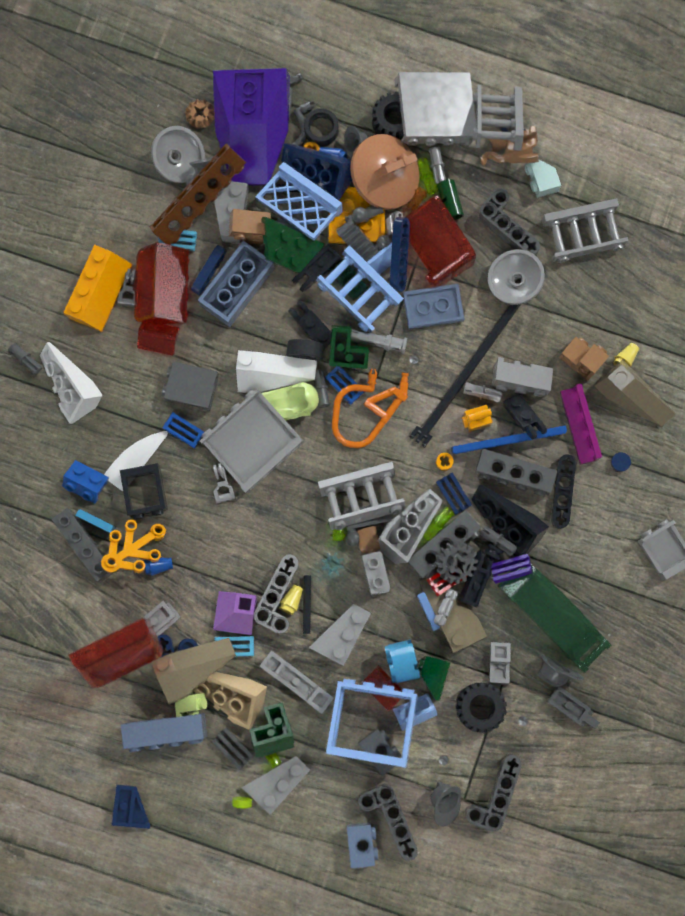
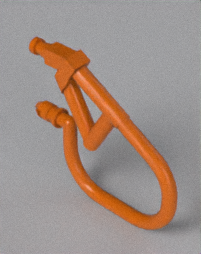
[332,369,409,448]

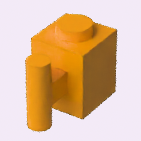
[462,405,493,432]

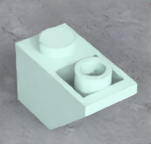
[525,160,561,198]

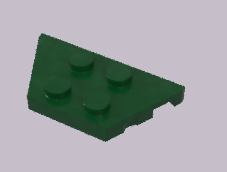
[261,217,324,273]

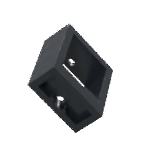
[120,463,168,520]

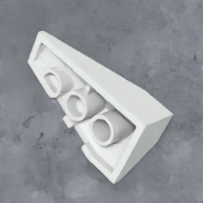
[40,342,103,424]
[236,350,317,393]

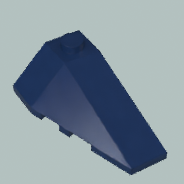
[281,143,352,200]

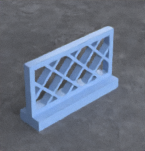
[255,162,343,241]

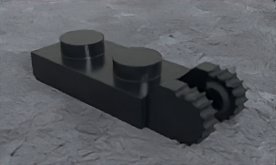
[292,244,341,292]
[288,300,331,350]
[503,393,547,440]
[459,551,494,608]

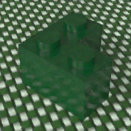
[328,325,369,369]
[249,702,294,758]

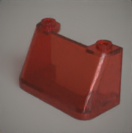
[405,195,476,287]

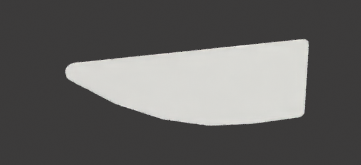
[104,431,168,491]

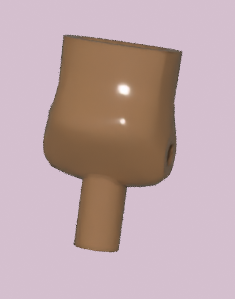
[357,526,380,554]

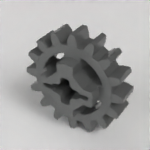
[435,541,478,584]

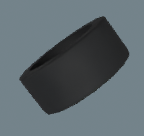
[304,108,339,146]
[286,339,324,362]

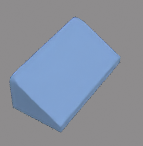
[367,242,392,275]
[393,693,438,731]

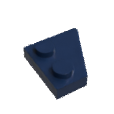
[111,784,150,829]

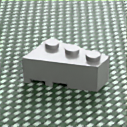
[211,181,249,244]

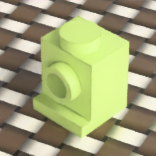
[175,693,207,717]

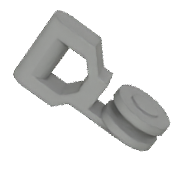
[213,463,235,503]

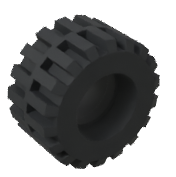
[372,92,404,140]
[456,682,507,733]

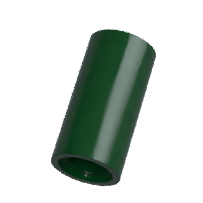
[436,179,464,221]

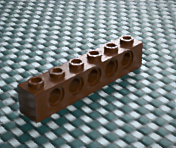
[150,143,246,246]

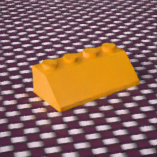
[63,245,132,332]

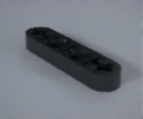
[551,454,576,529]

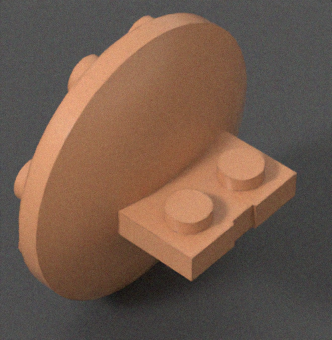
[351,134,419,210]

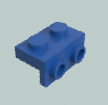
[62,460,109,503]

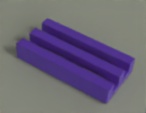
[492,554,533,584]

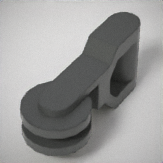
[117,269,139,308]

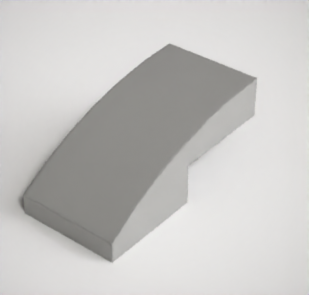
[489,642,511,685]

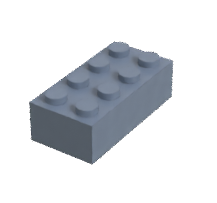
[198,241,275,327]
[121,713,207,752]

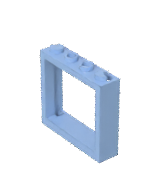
[326,679,418,768]

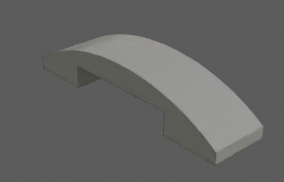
[260,650,334,714]

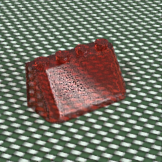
[134,242,190,325]
[68,618,163,688]

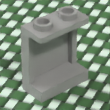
[638,519,685,581]
[361,551,390,597]

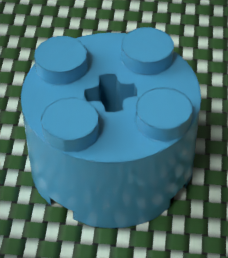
[385,639,420,683]

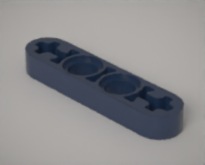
[390,217,410,292]

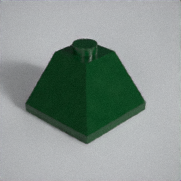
[418,656,451,701]

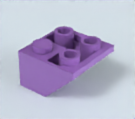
[213,591,257,635]

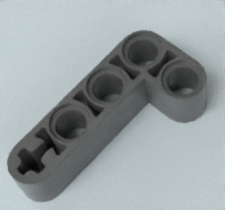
[479,188,540,256]
[465,754,522,831]
[358,783,418,861]

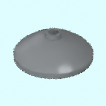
[151,126,205,183]
[488,250,545,305]

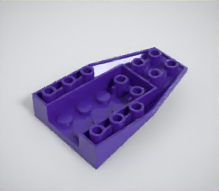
[213,68,290,185]

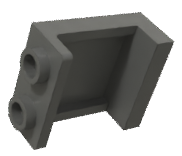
[162,362,219,411]

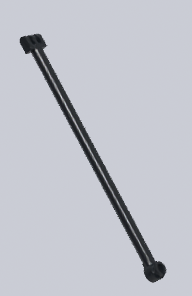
[409,269,545,448]

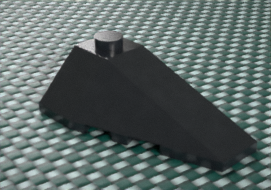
[471,484,549,557]

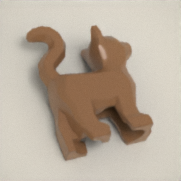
[480,125,539,165]

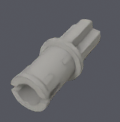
[429,147,446,184]
[463,382,502,402]

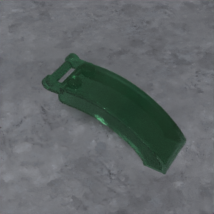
[498,564,612,673]

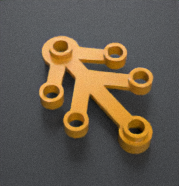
[101,520,166,573]

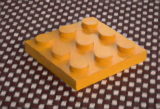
[329,187,385,244]

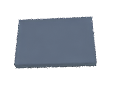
[402,284,465,330]

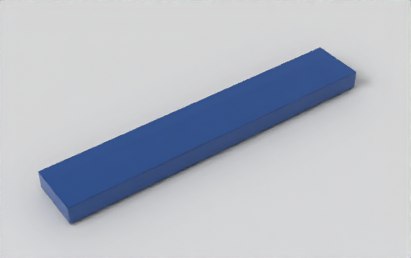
[451,425,567,455]

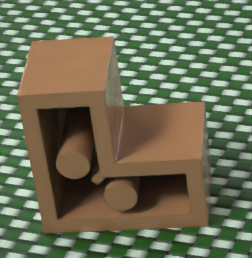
[229,209,271,247]
[559,337,609,381]

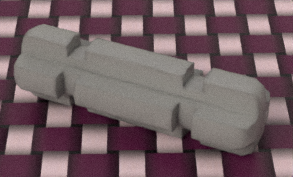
[434,589,458,626]

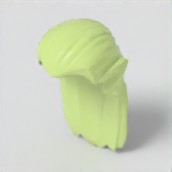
[262,382,319,420]

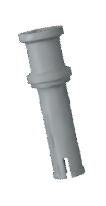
[351,329,408,354]

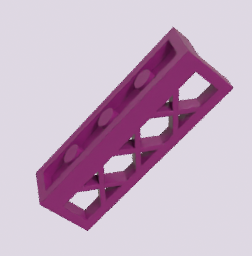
[560,383,602,465]

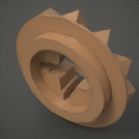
[186,99,215,128]

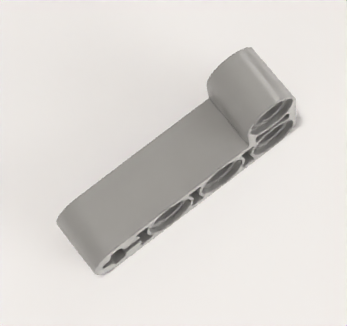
[254,554,299,634]

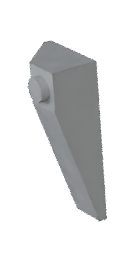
[378,489,443,564]

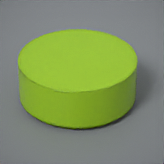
[232,797,252,809]

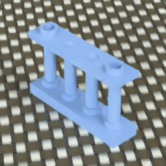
[316,245,404,333]

